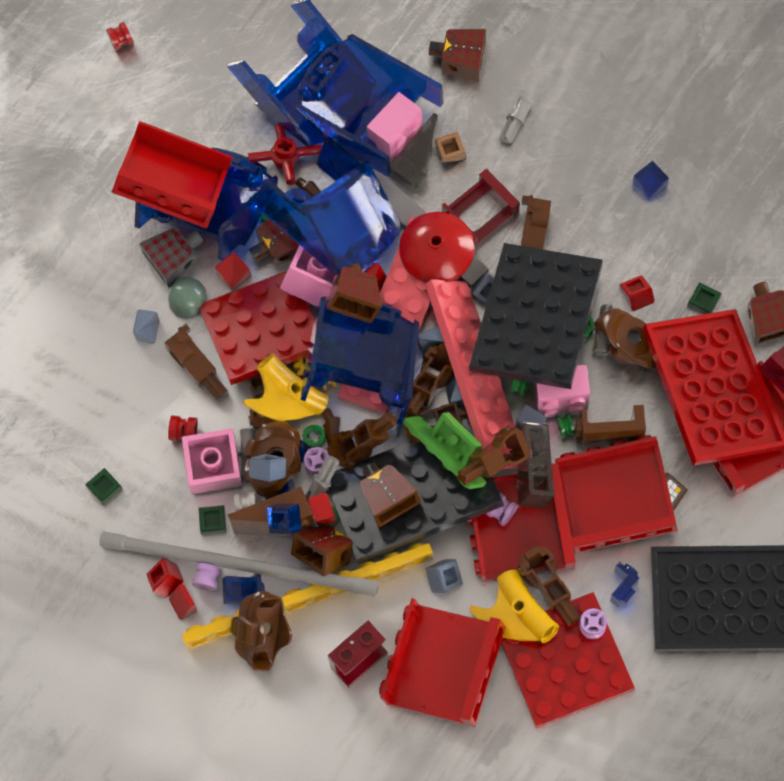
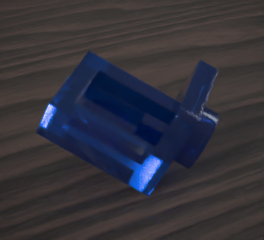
[610,562,640,607]
[222,574,265,605]

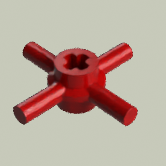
[248,123,322,185]

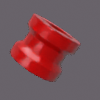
[106,21,134,51]

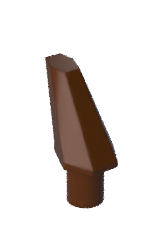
[295,177,330,208]
[321,408,340,447]

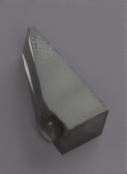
[388,113,438,193]
[517,422,554,508]

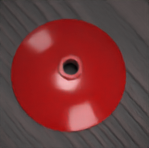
[399,212,475,283]

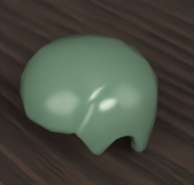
[168,277,207,318]

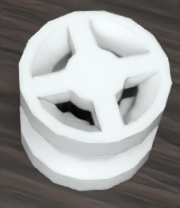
[234,490,257,511]

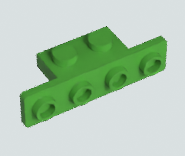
[403,412,486,489]

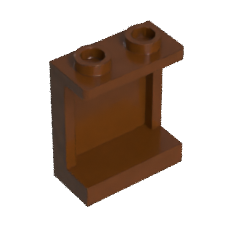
[575,405,646,449]

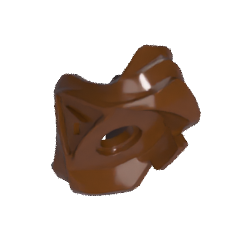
[594,308,656,370]
[243,421,301,498]
[230,591,293,671]

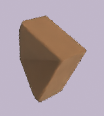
[434,131,466,162]

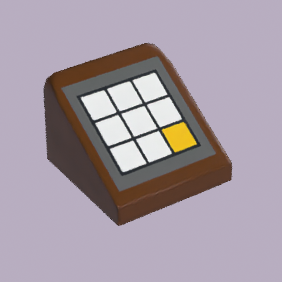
[655,472,688,510]

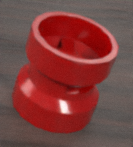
[168,415,198,441]

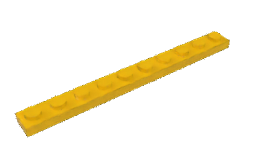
[182,543,433,649]

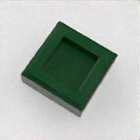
[687,282,722,314]
[85,468,122,505]
[198,505,227,535]

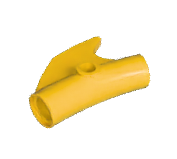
[243,354,328,421]
[469,570,559,643]

